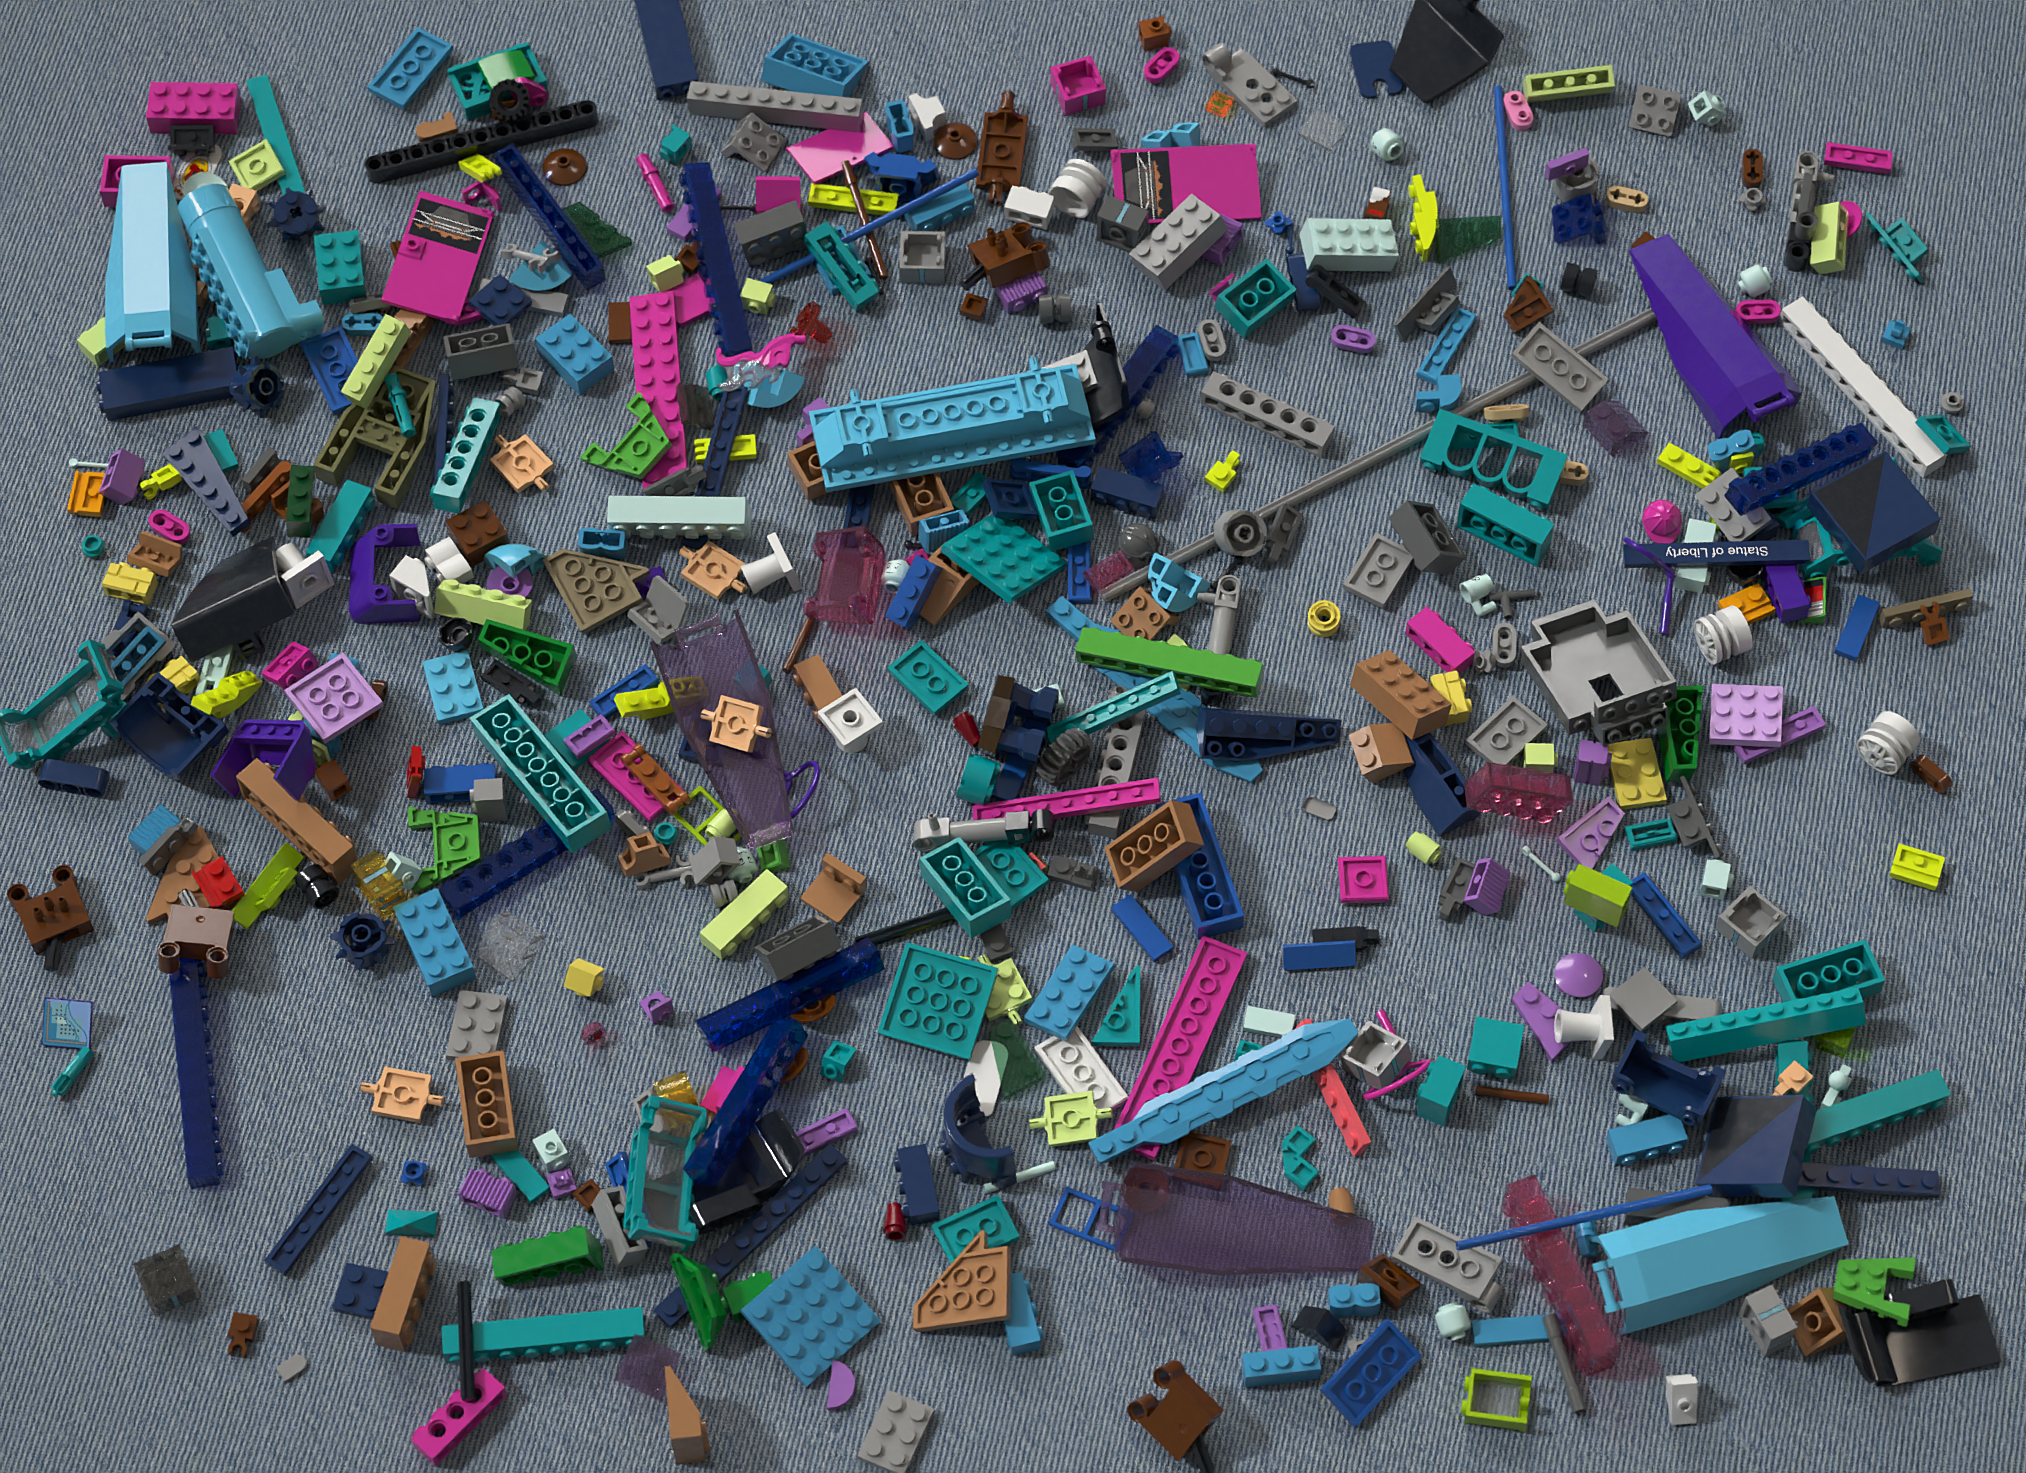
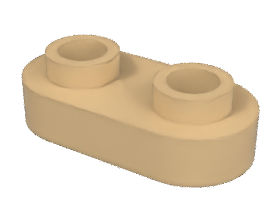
[1484,404,1529,423]

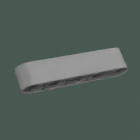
[1603,987,1722,1025]

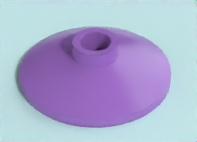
[487,566,533,598]

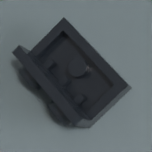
[167,125,215,156]

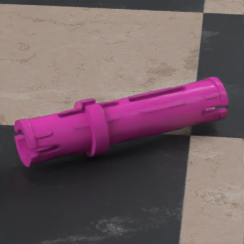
[636,153,675,213]

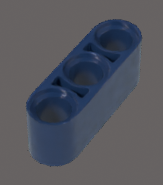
[1286,253,1320,312]
[38,759,110,798]

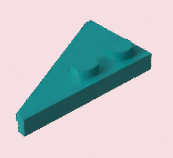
[1093,966,1140,1047]

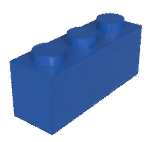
[885,555,943,630]
[424,763,497,804]

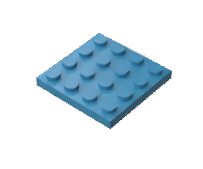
[740,1245,881,1388]

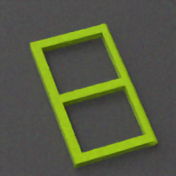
[673,785,749,846]

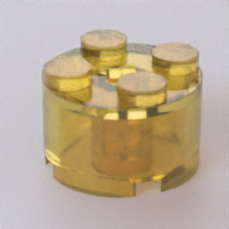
[653,1070,699,1127]

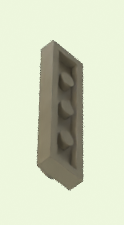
[1879,588,1973,628]

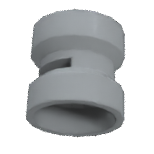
[493,386,525,417]
[710,879,738,908]

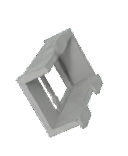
[86,612,175,700]

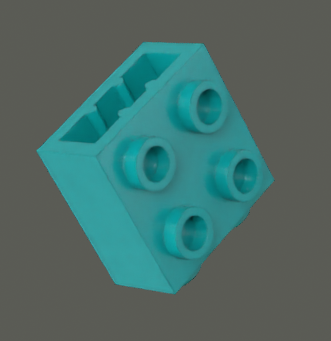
[1466,1016,1524,1079]

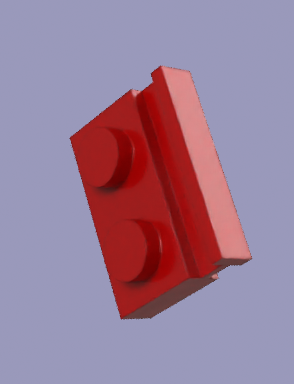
[407,746,426,799]
[191,857,245,909]

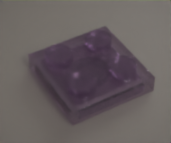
[614,1333,681,1400]

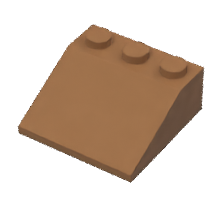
[665,1366,710,1464]

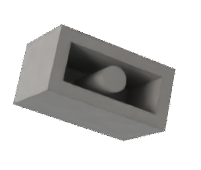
[470,778,508,822]
[690,836,740,886]

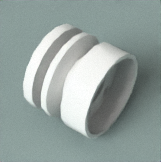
[1049,159,1106,218]
[1694,605,1753,665]
[1856,711,1920,774]

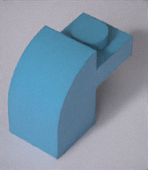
[1415,374,1461,412]

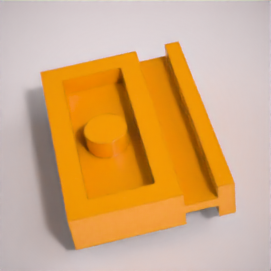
[67,471,106,517]
[1718,583,1776,625]

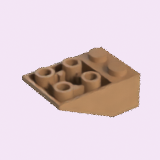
[919,546,980,627]

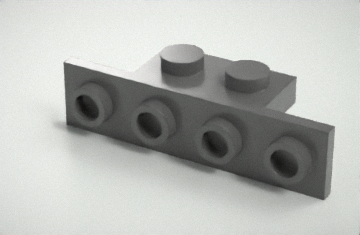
[1393,266,1460,342]
[1667,776,1724,860]

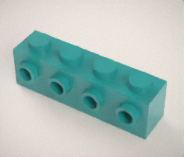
[305,479,375,573]

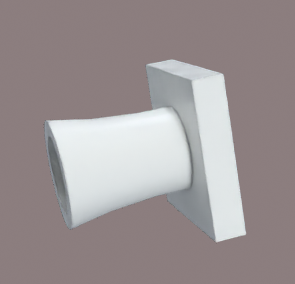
[740,532,802,595]
[276,543,334,609]
[817,688,883,753]
[1554,995,1614,1060]

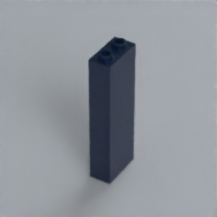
[633,0,698,100]
[96,347,238,421]

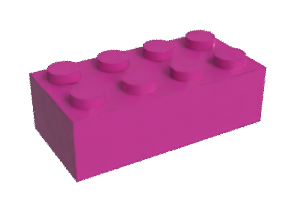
[146,82,242,134]

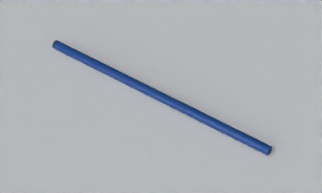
[1494,85,1517,291]
[760,168,979,284]
[1455,1184,1713,1251]

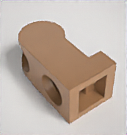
[416,112,458,143]

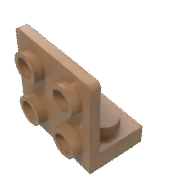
[1111,586,1181,641]
[801,852,867,924]

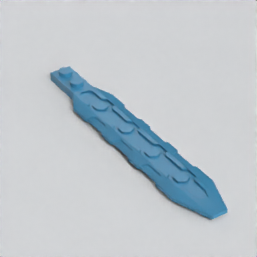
[1046,596,1263,783]
[1088,1018,1359,1166]

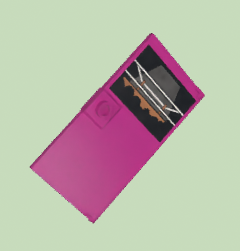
[1110,143,1261,224]
[381,190,495,325]

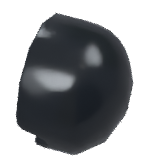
[1726,565,1764,585]
[438,617,474,652]

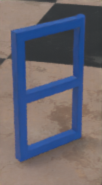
[1048,1186,1134,1253]

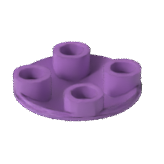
[1555,953,1603,998]

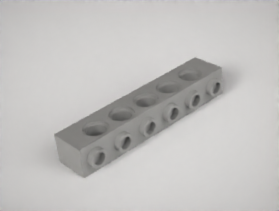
[1201,372,1335,458]
[1085,709,1146,839]

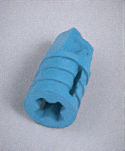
[1574,1211,1598,1258]

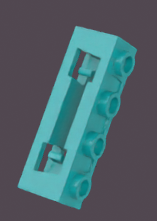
[803,221,879,312]

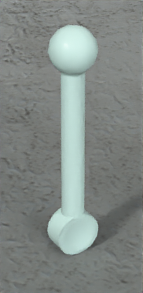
[69,458,108,468]
[1521,846,1561,882]

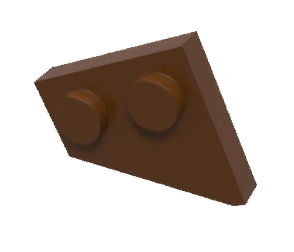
[1503,275,1553,334]

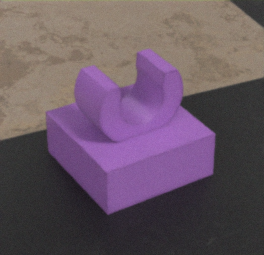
[546,1167,577,1200]

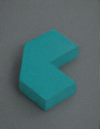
[1282,1125,1320,1192]

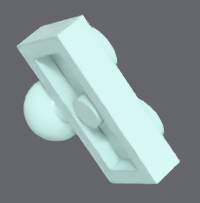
[1819,1064,1852,1110]

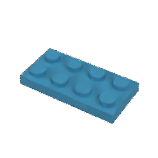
[367,27,453,110]
[1024,944,1114,1042]

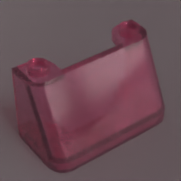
[803,526,885,625]

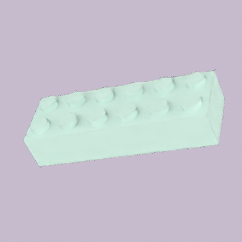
[607,496,752,539]

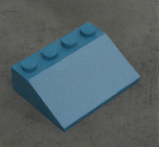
[761,33,869,98]

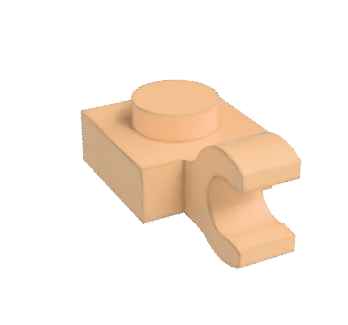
[1772,1061,1813,1096]

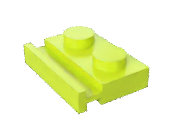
[1889,843,1945,891]

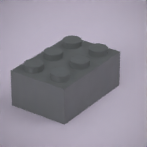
[733,200,808,267]
[443,323,519,380]
[1389,500,1466,575]
[754,914,841,981]

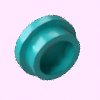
[81,535,105,557]
[654,822,678,846]

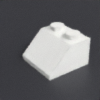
[390,555,435,620]

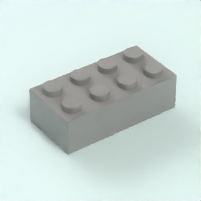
[1129,194,1228,290]

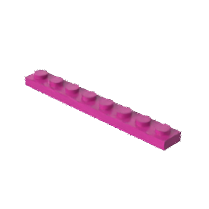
[972,778,1161,820]

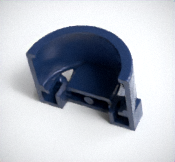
[110,672,229,781]
[938,1073,1017,1191]

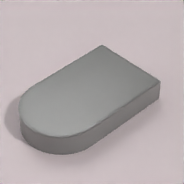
[276,1355,307,1382]

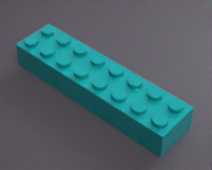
[469,694,612,853]

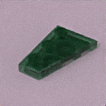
[560,201,632,261]
[1436,215,1502,264]
[988,1017,1046,1101]

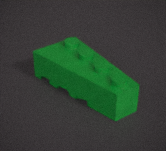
[478,619,577,696]
[1657,685,1703,782]
[491,1226,605,1286]

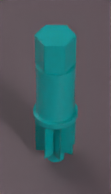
[50,1046,94,1098]

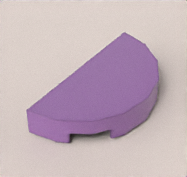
[827,1361,855,1411]

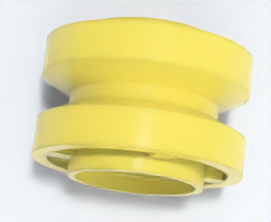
[1307,600,1340,637]

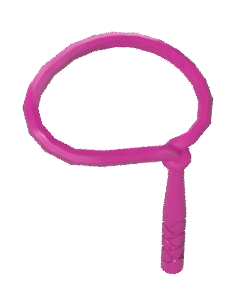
[1363,1010,1431,1100]

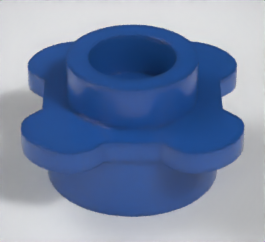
[1265,211,1292,234]
[401,1160,428,1186]

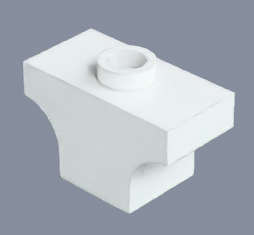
[909,93,946,141]
[1666,1374,1698,1425]

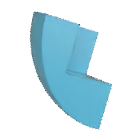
[1141,123,1200,149]
[508,240,571,290]
[744,364,805,408]
[484,544,547,578]
[1148,553,1211,612]

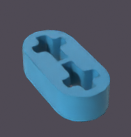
[342,313,383,336]

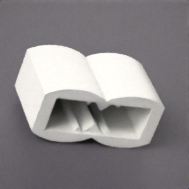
[424,537,474,584]

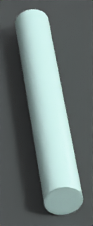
[983,1161,1056,1194]

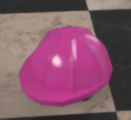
[1642,499,1682,543]

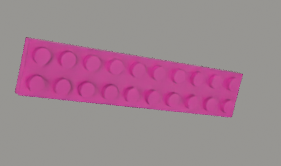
[629,291,688,491]
[1114,935,1248,1161]

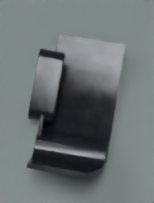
[643,1108,805,1248]
[1838,1279,2001,1388]

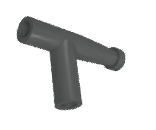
[1488,589,1535,619]

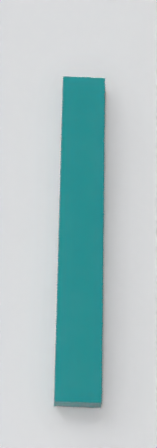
[246,74,305,219]

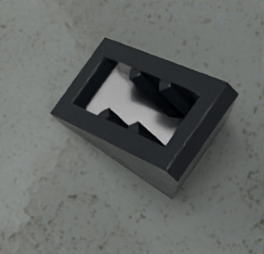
[1292,1305,1348,1352]

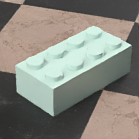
[1300,218,1399,271]

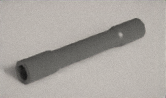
[1542,1313,1587,1414]

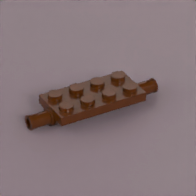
[975,91,1028,207]

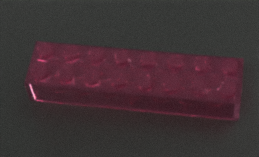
[1501,1174,1619,1377]

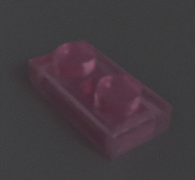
[1083,550,1133,592]

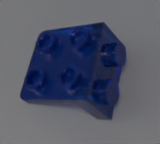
[1552,193,1608,245]
[1118,431,1184,482]

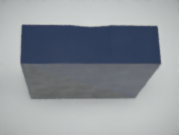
[1806,451,1941,574]
[1695,1095,1817,1198]

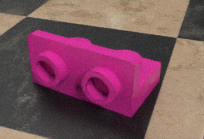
[261,641,319,694]

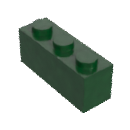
[286,465,315,538]

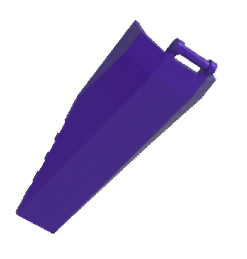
[1629,234,1801,439]

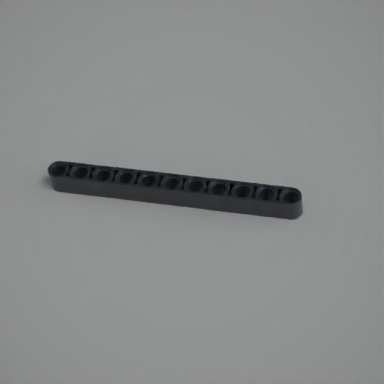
[365,100,598,184]

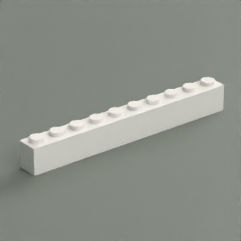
[1779,296,1947,478]

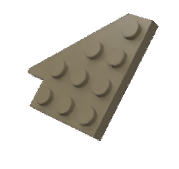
[543,549,651,635]

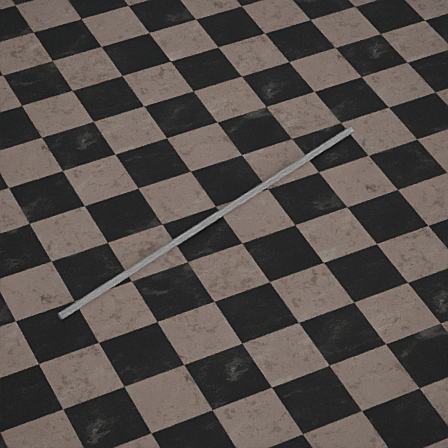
[1100,278,1716,602]

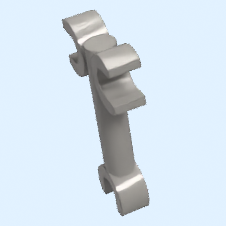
[501,243,560,274]
[635,852,698,890]

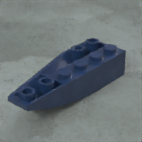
[1197,708,1342,761]
[1385,717,1482,837]

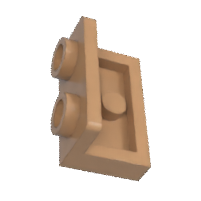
[127,531,182,577]

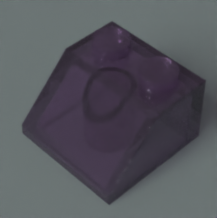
[1584,400,1648,457]

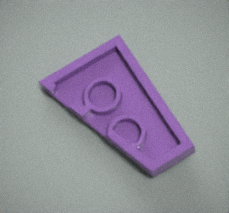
[1556,796,1625,869]
[1512,982,1572,1063]

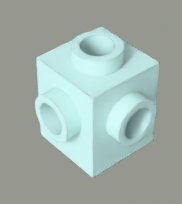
[1688,91,1727,127]

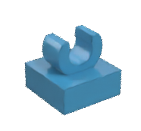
[1881,320,1911,350]

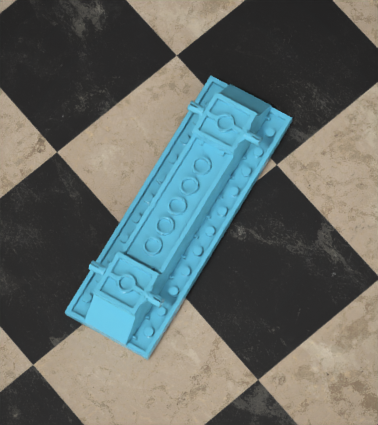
[809,356,1095,493]

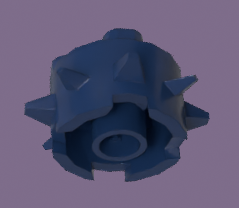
[267,187,327,245]
[229,356,284,418]
[330,909,396,970]

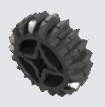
[1037,727,1093,787]

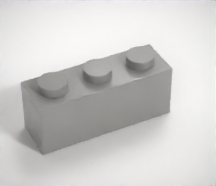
[592,1186,648,1268]

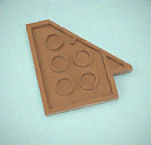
[146,825,241,925]
[913,1230,1011,1333]

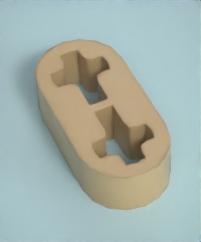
[1606,186,1648,213]
[1559,461,1588,486]

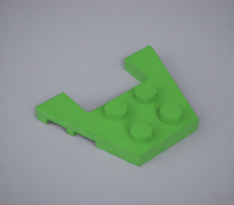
[580,392,672,479]
[408,807,482,894]
[1833,1257,1916,1327]

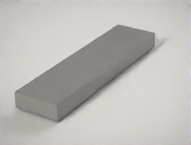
[478,278,569,317]

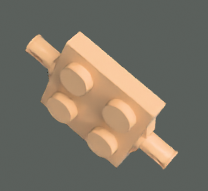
[490,434,554,493]
[679,541,747,600]
[701,695,772,753]
[360,1067,444,1123]

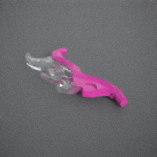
[716,333,806,391]

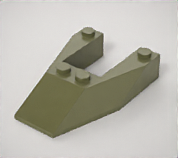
[313,366,436,509]

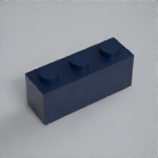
[1091,466,1165,519]
[893,1144,940,1226]

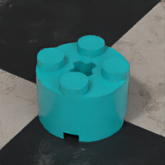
[956,753,1001,806]

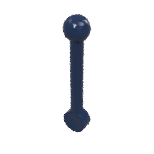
[1285,223,1294,255]

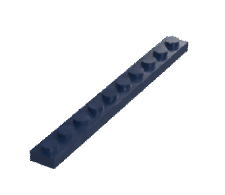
[653,1144,848,1329]

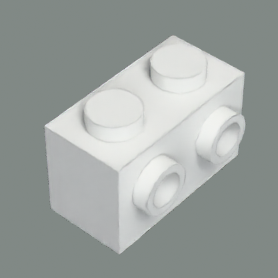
[1004,185,1055,230]

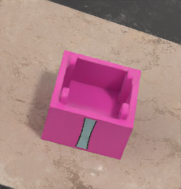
[1050,55,1106,116]

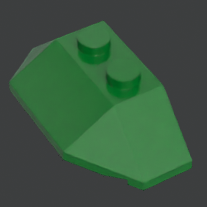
[669,1253,728,1352]

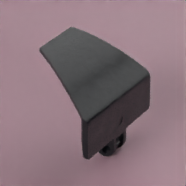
[1389,0,1504,103]
[1081,302,1130,429]
[171,536,294,662]

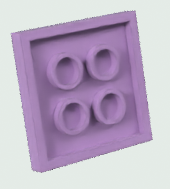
[284,653,384,744]
[1709,684,1783,747]

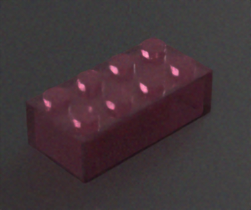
[1464,762,1573,823]

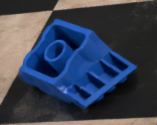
[864,151,940,203]

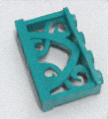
[447,42,548,121]

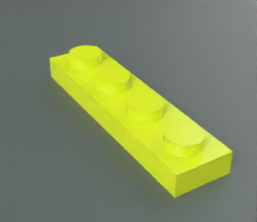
[808,183,899,215]

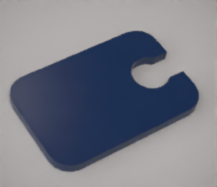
[1350,40,1402,99]

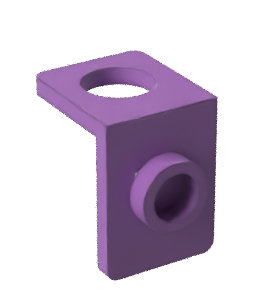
[640,991,674,1025]

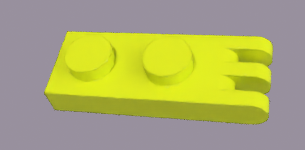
[458,154,502,183]
[694,434,757,463]
[1657,442,1722,489]

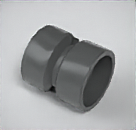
[1038,293,1072,324]

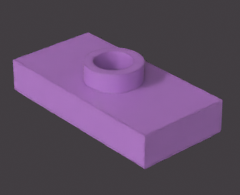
[1545,148,1590,181]
[563,714,616,759]
[1252,1304,1288,1351]

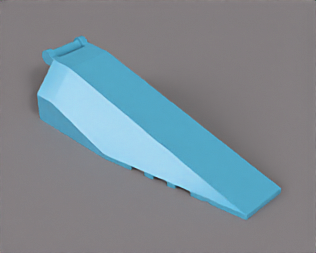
[105,162,200,362]
[1592,1196,1848,1334]

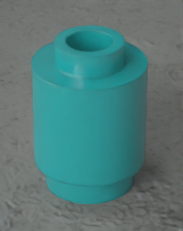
[705,365,730,401]

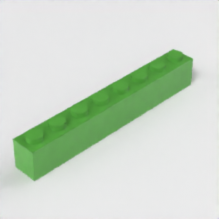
[1075,627,1264,698]

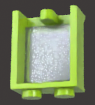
[1461,1368,1532,1433]

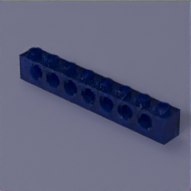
[1724,422,1878,516]
[439,788,615,920]

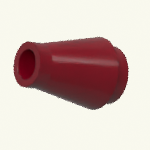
[952,711,981,748]
[883,1202,907,1241]

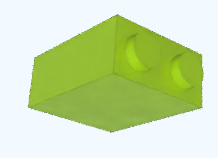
[1563,864,1632,928]

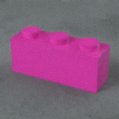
[1405,606,1475,674]

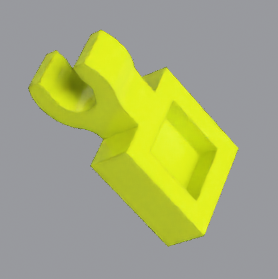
[1205,451,1240,492]
[139,464,182,500]

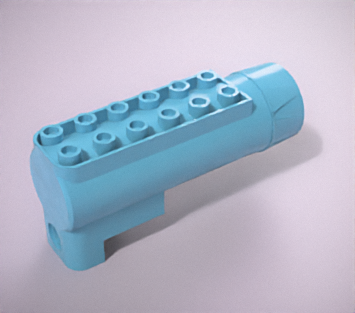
[178,184,324,359]

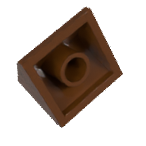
[1358,1253,1421,1312]

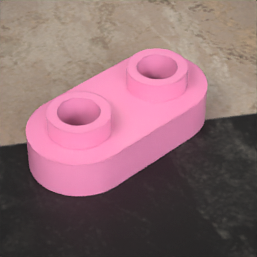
[1503,91,1533,131]

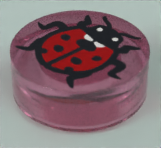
[581,1022,606,1045]

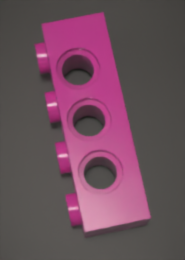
[411,1368,507,1467]

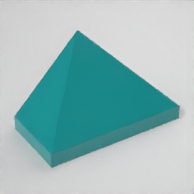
[385,1210,438,1237]

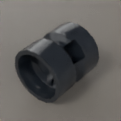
[1560,262,1598,298]
[295,864,339,909]

